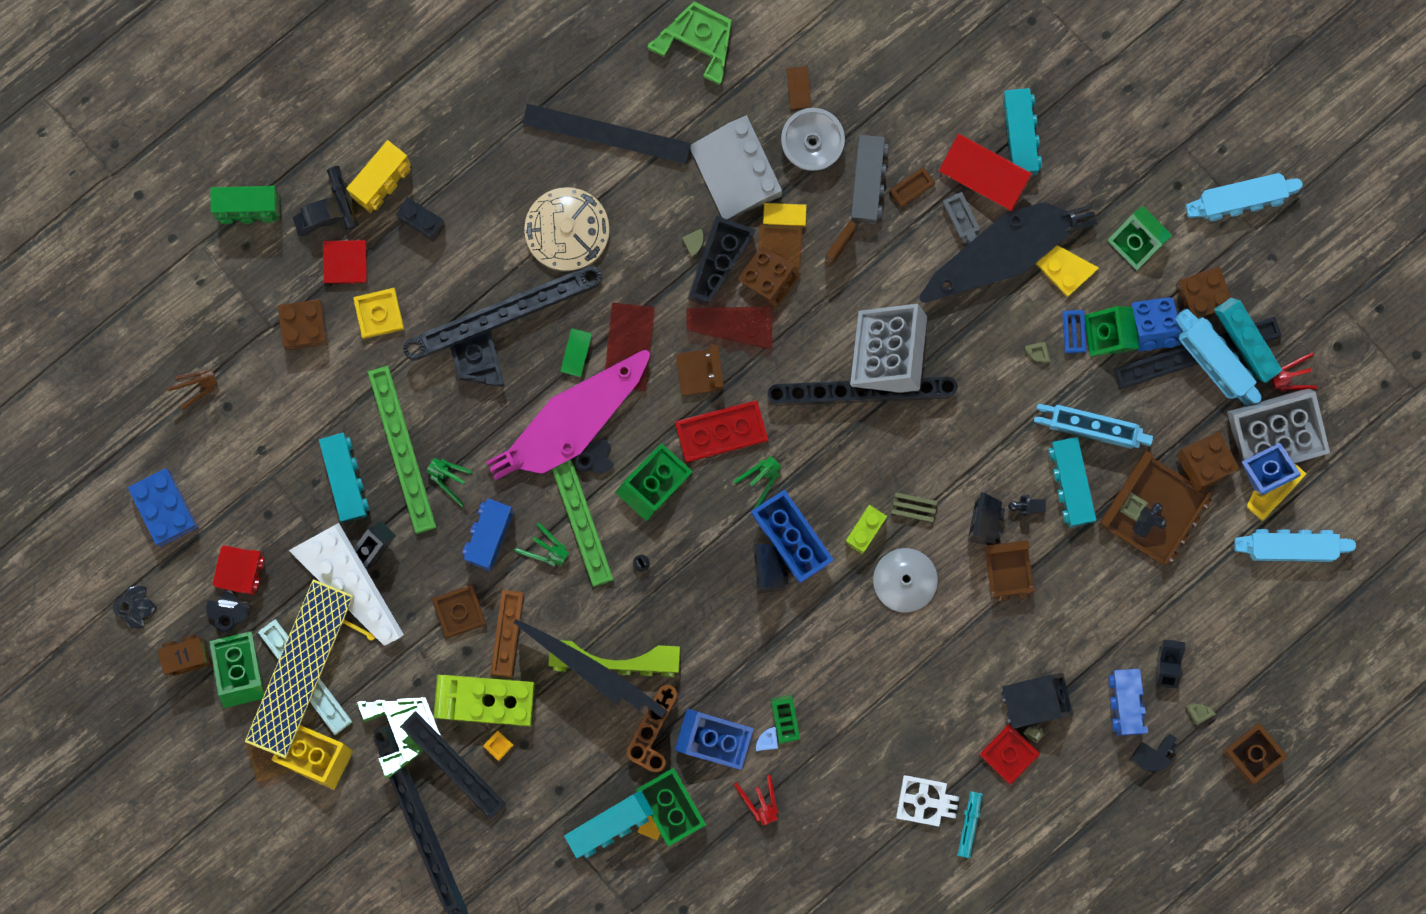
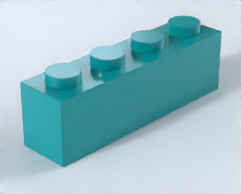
[1003,88,1042,176]
[1214,298,1283,383]
[319,433,370,524]
[1048,437,1096,528]
[564,791,654,858]

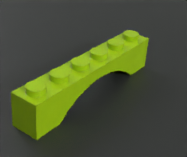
[549,640,680,677]

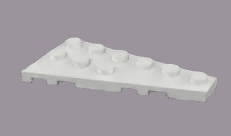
[289,523,404,646]

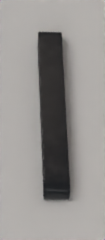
[767,377,958,406]

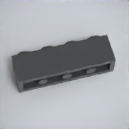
[851,135,888,224]

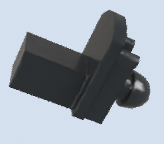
[1008,495,1046,517]
[1132,503,1167,538]

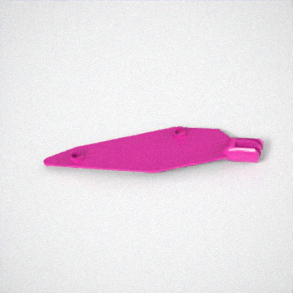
[486,350,650,481]

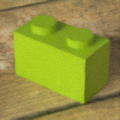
[845,505,887,555]

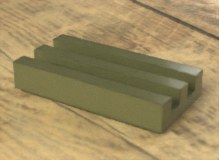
[891,493,938,523]

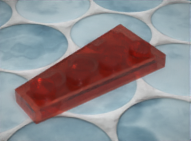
[686,306,772,350]

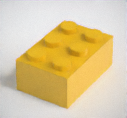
[346,140,411,213]

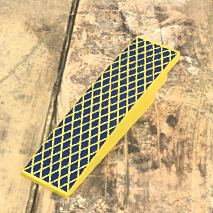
[245,579,353,758]

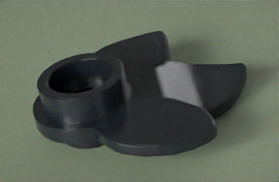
[574,440,614,473]
[113,586,157,629]
[206,590,250,633]

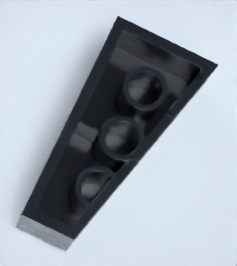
[687,216,756,306]

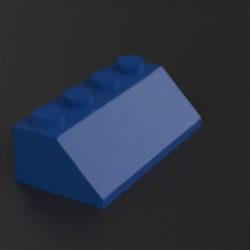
[750,490,834,583]

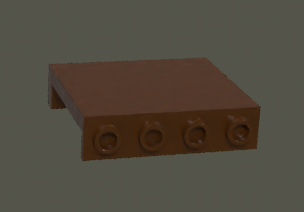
[1098,451,1212,566]

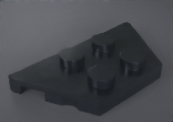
[450,331,505,387]

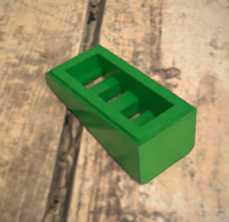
[770,695,800,744]

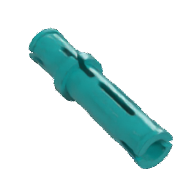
[957,791,984,858]

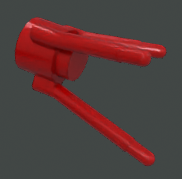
[1271,353,1318,392]
[734,775,779,825]

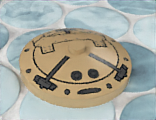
[525,187,609,272]

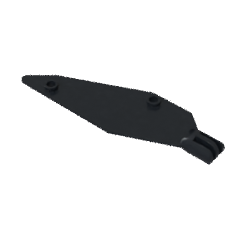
[919,202,1098,303]

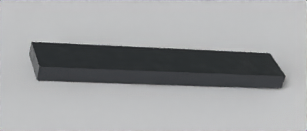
[399,711,506,819]

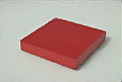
[323,240,367,284]
[978,724,1040,785]

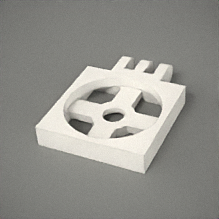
[896,775,960,826]

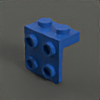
[1131,297,1182,351]

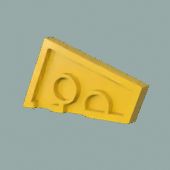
[1247,463,1306,522]

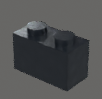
[396,197,445,242]
[354,521,396,570]

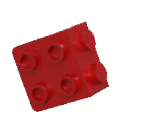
[213,545,265,595]

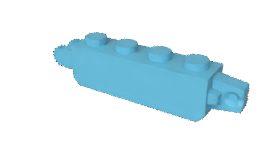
[1185,173,1303,221]
[1175,309,1261,406]
[1034,404,1153,449]
[1234,529,1356,562]

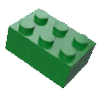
[210,186,281,224]
[636,768,706,847]

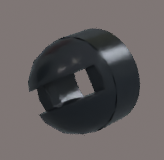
[633,554,650,572]

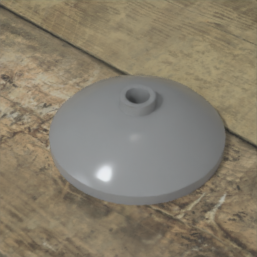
[781,108,845,171]
[873,548,938,613]

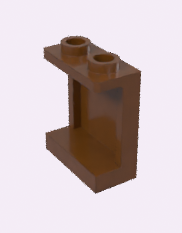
[984,540,1036,602]

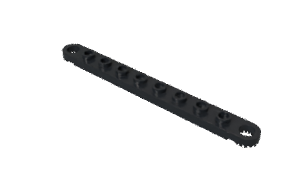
[403,266,602,361]
[373,726,469,914]

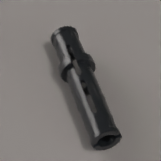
[326,166,359,230]

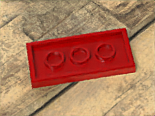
[939,133,1033,211]
[675,400,768,463]

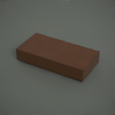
[786,66,812,111]
[889,166,936,208]

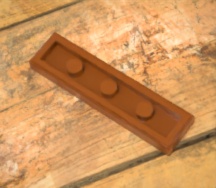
[490,590,524,678]

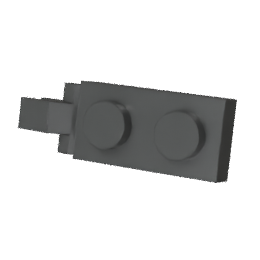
[942,192,980,244]

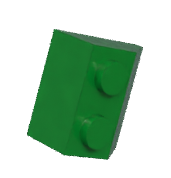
[1107,206,1173,270]
[1084,306,1139,357]

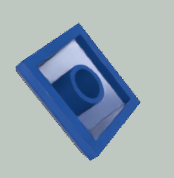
[1242,443,1301,495]

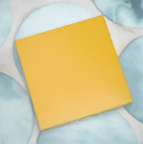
[353,288,404,339]

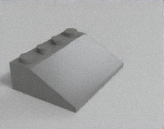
[690,115,782,220]
[850,304,927,392]
[1227,388,1330,474]

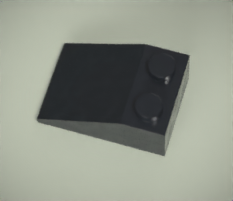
[968,492,1005,545]
[754,544,789,593]

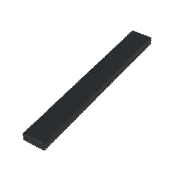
[523,104,691,164]
[1114,317,1282,390]

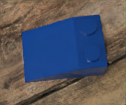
[675,709,754,770]

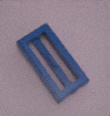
[1062,310,1086,354]

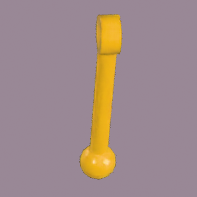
[343,619,375,640]

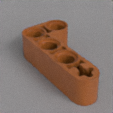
[627,685,677,773]

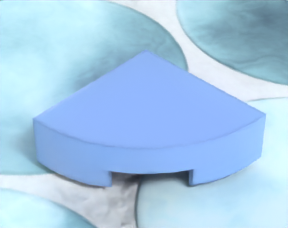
[756,727,778,751]

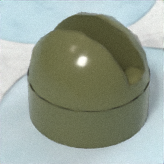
[1024,724,1043,743]

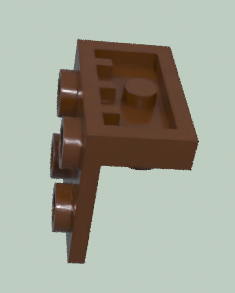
[738,246,801,309]
[676,344,724,396]

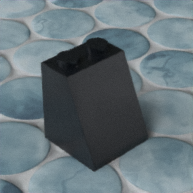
[1001,673,1073,729]

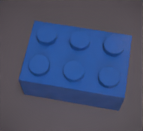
[127,468,199,547]
[462,498,514,572]

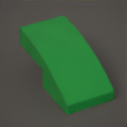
[560,328,593,377]

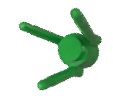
[733,456,782,509]
[427,458,472,507]
[514,523,569,567]

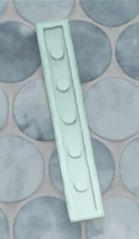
[258,619,353,735]

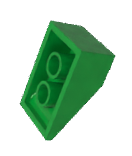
[615,443,693,521]
[209,631,265,708]

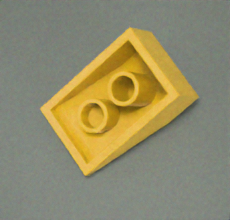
[271,725,354,790]

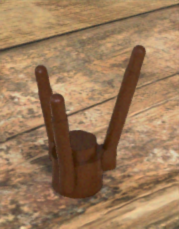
[167,369,218,410]

